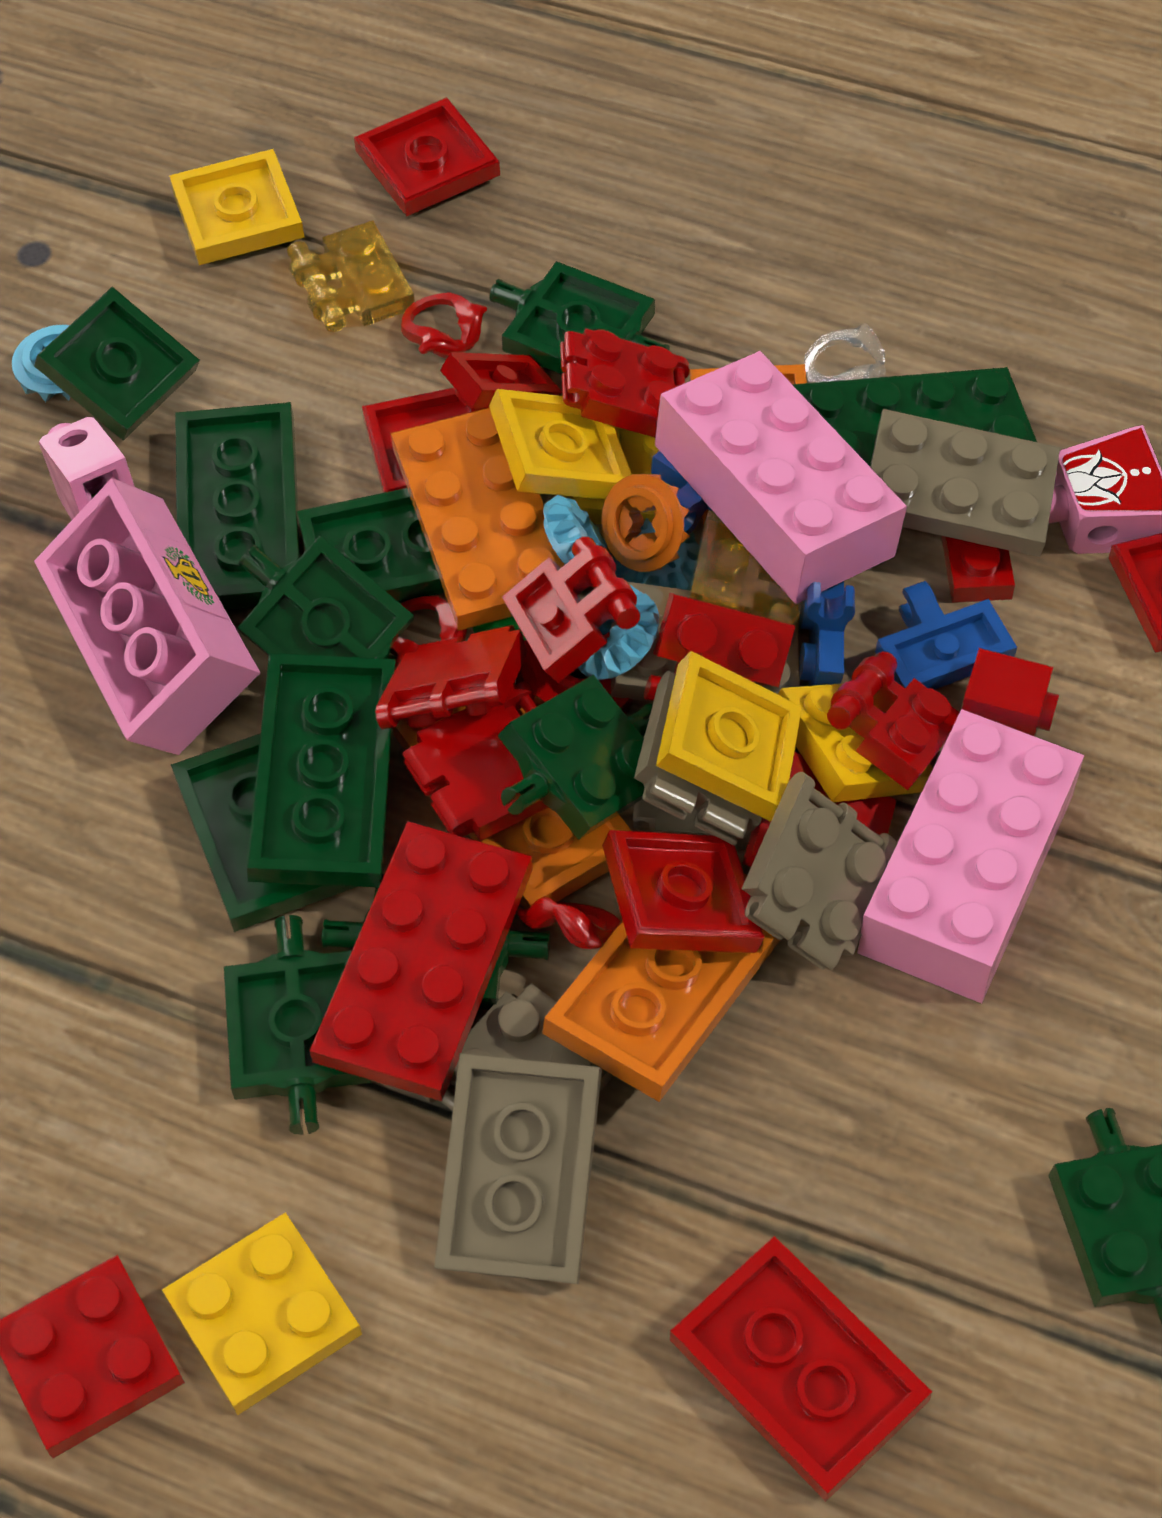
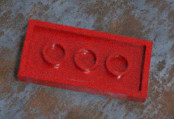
[310,821,533,1102]

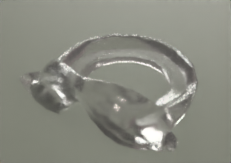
[803,323,887,383]

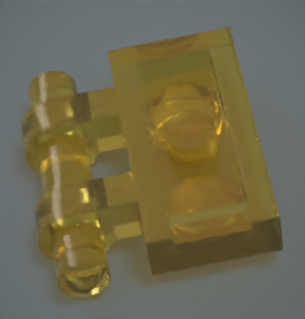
[287,220,415,333]
[688,510,801,624]

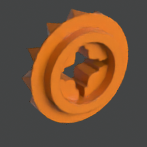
[601,474,690,572]

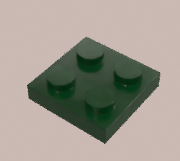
[34,286,200,441]

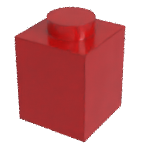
[962,648,1059,737]

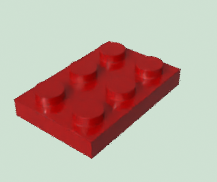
[670,1236,933,1502]

